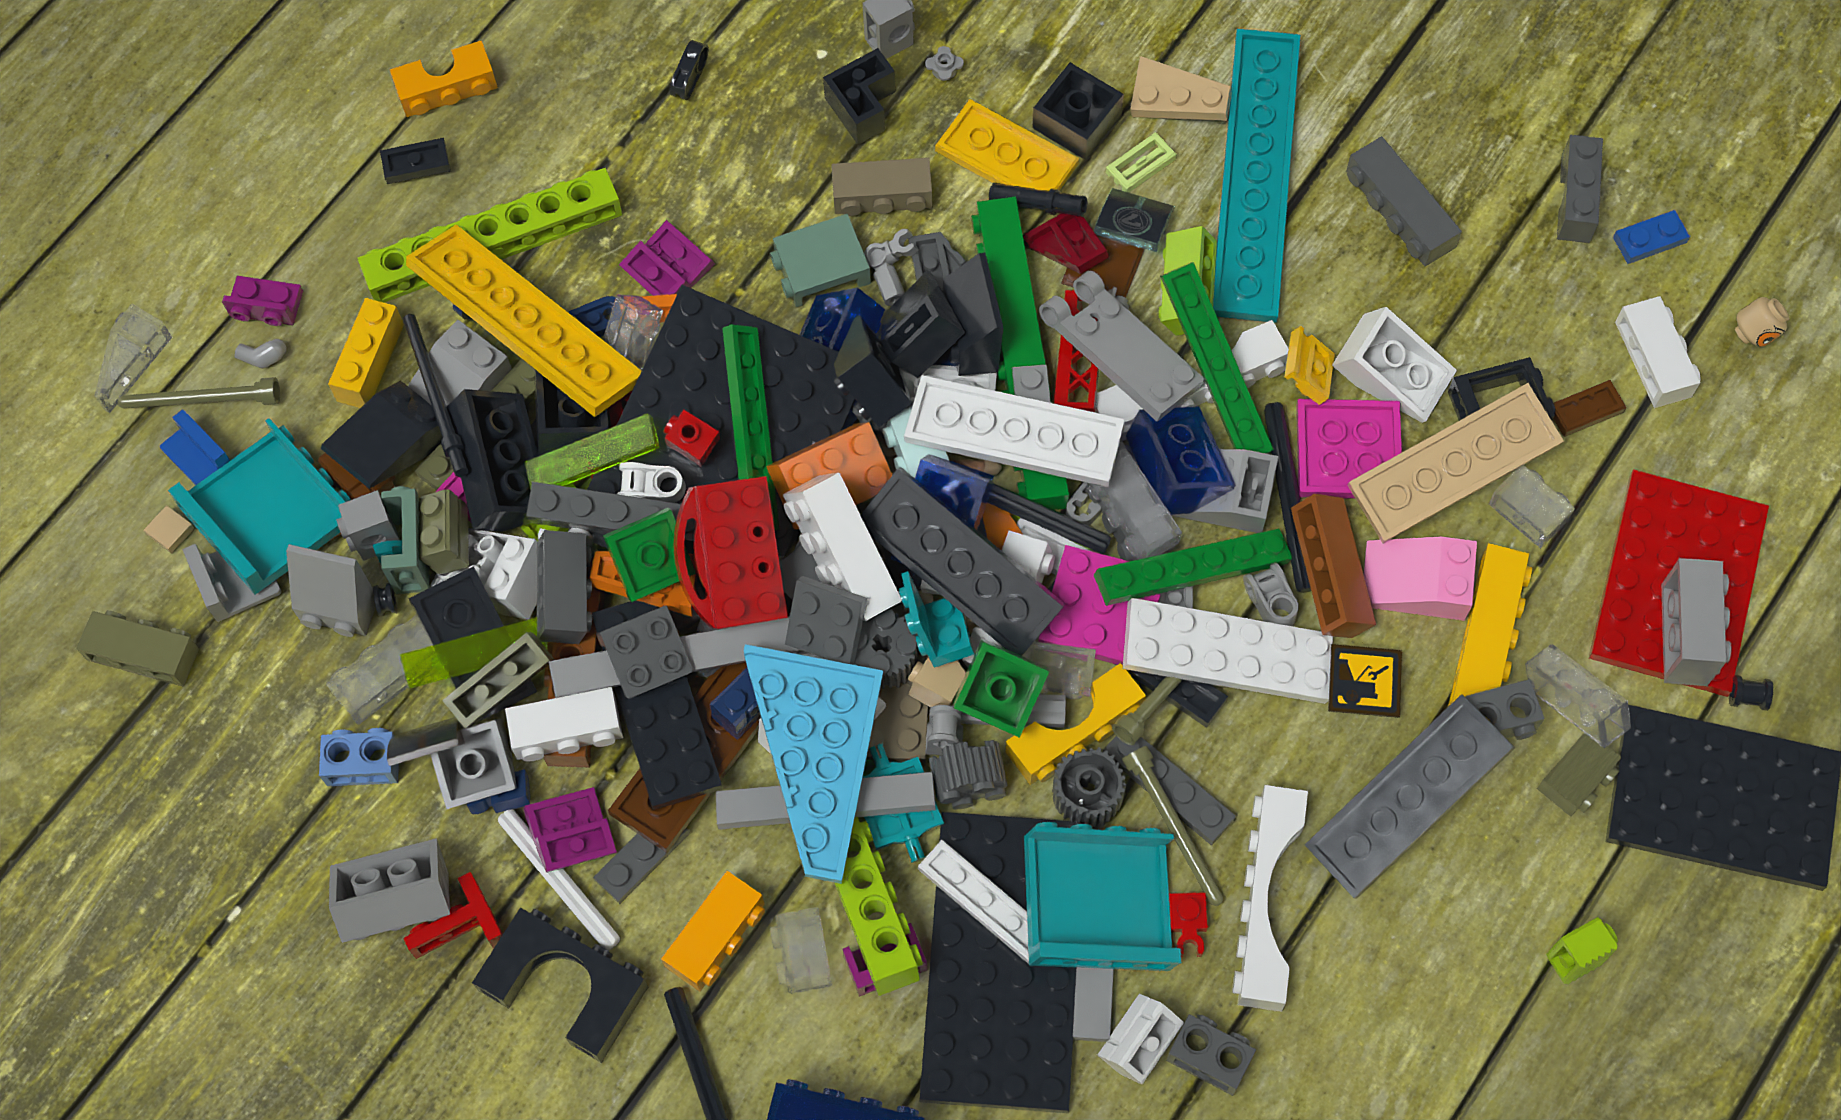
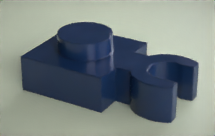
[467,769,530,814]

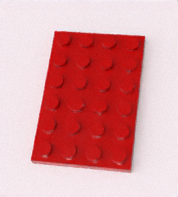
[1588,469,1769,697]

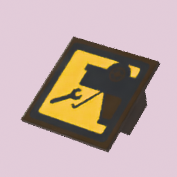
[1328,644,1402,718]

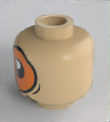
[1735,297,1789,347]

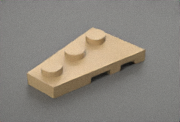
[1130,56,1232,121]

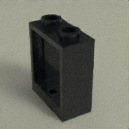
[1448,357,1555,421]

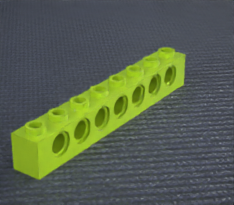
[357,168,623,303]

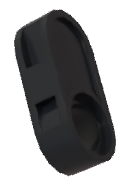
[670,40,709,100]

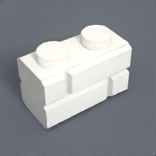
[1098,994,1184,1084]

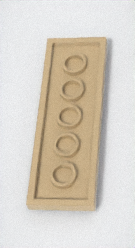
[1347,383,1564,544]

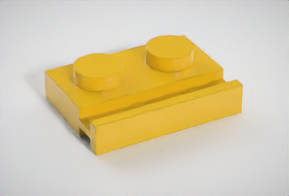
[1284,326,1335,405]

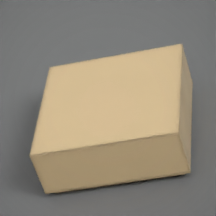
[143,505,195,554]

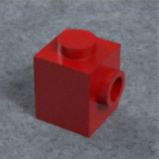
[663,410,720,467]

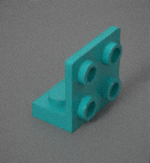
[899,572,974,668]

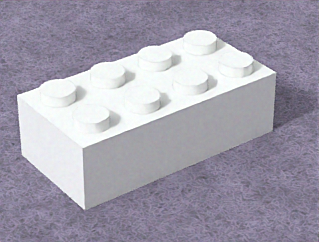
[783,473,902,621]

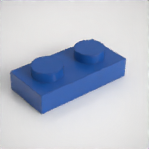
[1613,210,1690,264]

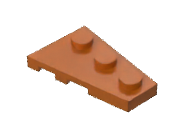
[590,551,698,617]

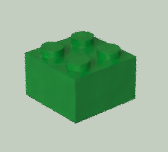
[952,638,1050,738]

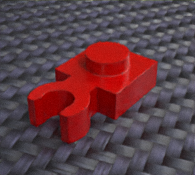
[1169,893,1208,957]

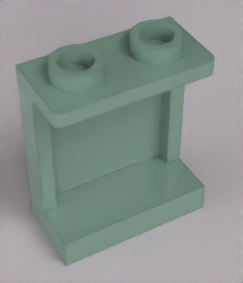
[770,214,871,307]
[381,486,430,594]

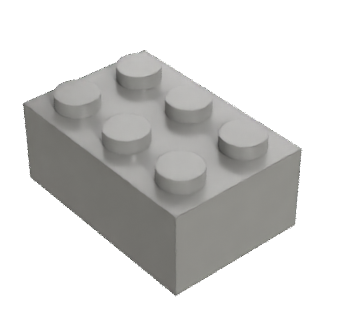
[1661,558,1731,686]
[329,838,450,943]

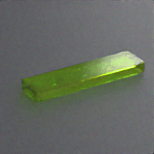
[525,413,660,489]
[399,617,547,689]

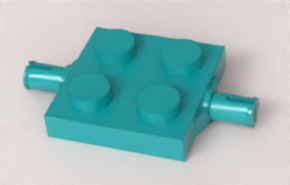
[863,743,944,863]

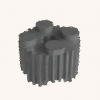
[852,609,918,689]
[929,740,1007,810]
[1052,747,1126,829]

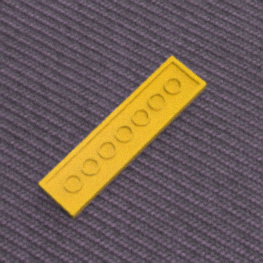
[406,225,642,417]

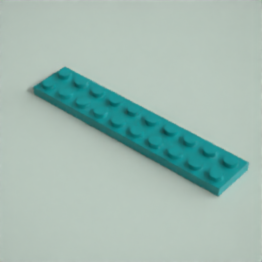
[1213,29,1301,323]

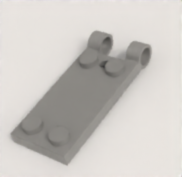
[1039,271,1205,422]

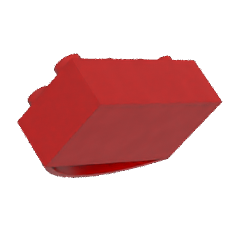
[674,476,788,629]

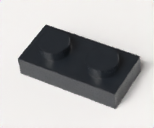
[380,137,451,184]

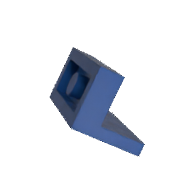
[160,409,230,485]

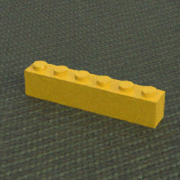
[1448,543,1532,721]

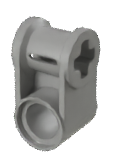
[1243,563,1298,626]
[925,705,963,756]

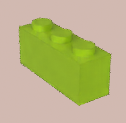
[1159,226,1217,336]

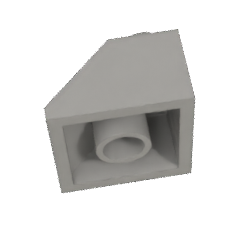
[430,718,517,809]

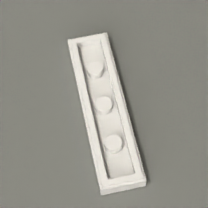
[918,840,1029,964]

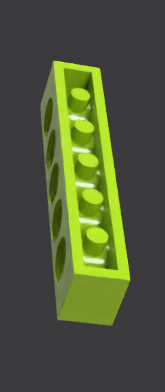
[834,817,923,996]

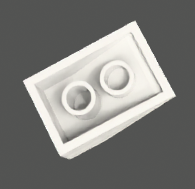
[1332,307,1457,423]

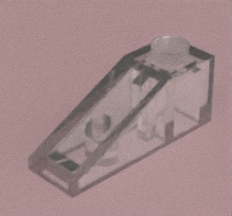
[94,304,173,413]

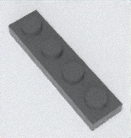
[1103,736,1236,846]

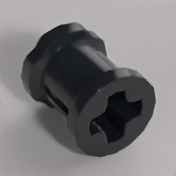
[1729,675,1774,711]

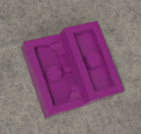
[619,220,715,296]
[523,787,617,873]

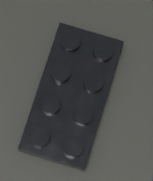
[408,566,537,723]

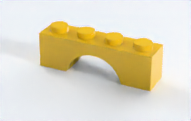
[1005,663,1146,785]

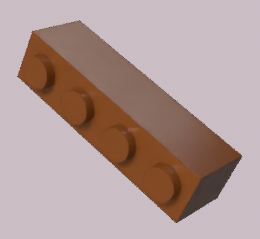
[1291,493,1376,638]

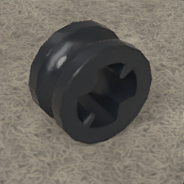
[373,583,397,616]

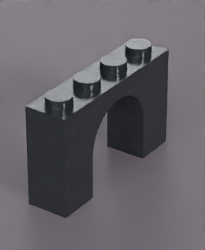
[472,907,648,1063]

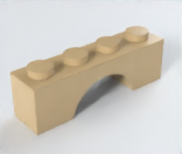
[908,616,979,707]

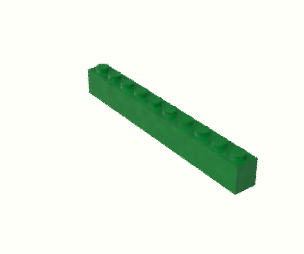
[971,197,1069,510]

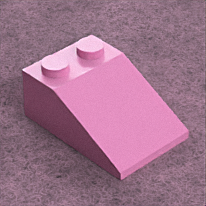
[1363,537,1477,621]

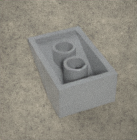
[408,320,512,407]
[286,544,376,637]

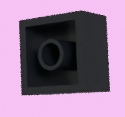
[1032,62,1124,160]

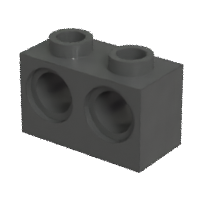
[1465,679,1545,740]
[1166,1014,1256,1096]

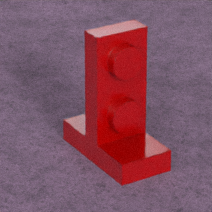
[403,872,503,959]

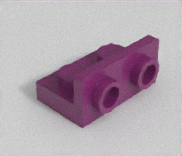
[222,275,303,326]

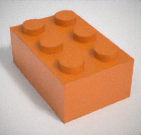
[766,422,892,530]

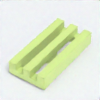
[1105,132,1176,193]

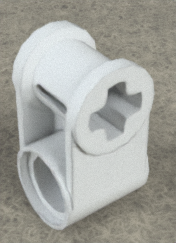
[617,462,686,503]

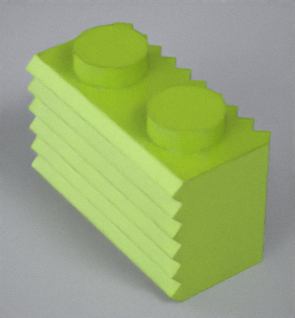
[1546,917,1618,985]

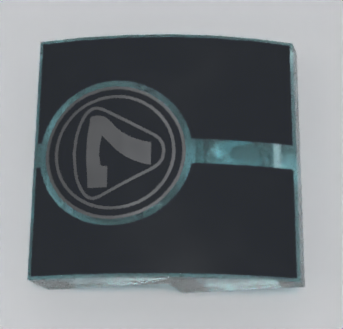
[1094,188,1174,252]

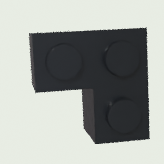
[823,48,896,145]

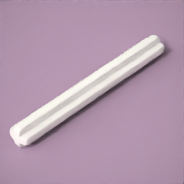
[498,809,620,951]

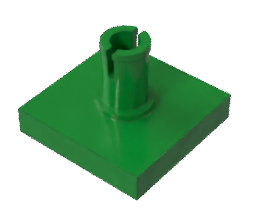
[603,507,696,602]

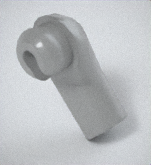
[234,339,286,369]

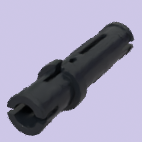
[989,182,1088,217]

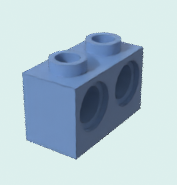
[319,728,399,786]

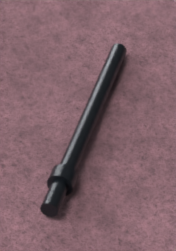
[403,314,468,477]

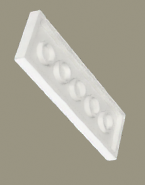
[904,375,1125,487]
[1123,598,1333,704]

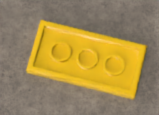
[935,99,1079,212]

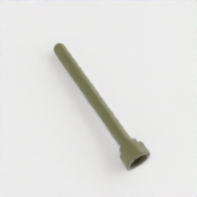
[117,377,280,409]
[1112,676,1182,745]
[1122,745,1223,906]

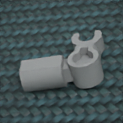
[864,229,919,306]

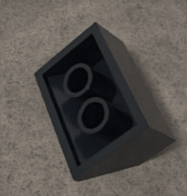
[942,253,1003,376]

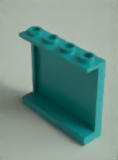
[168,418,351,595]
[1024,822,1181,971]

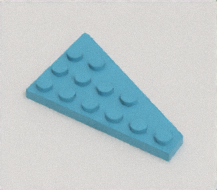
[744,644,883,884]

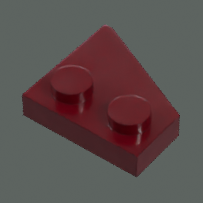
[1023,213,1109,274]

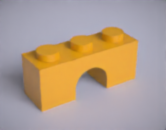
[390,40,498,117]

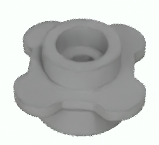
[925,46,964,81]

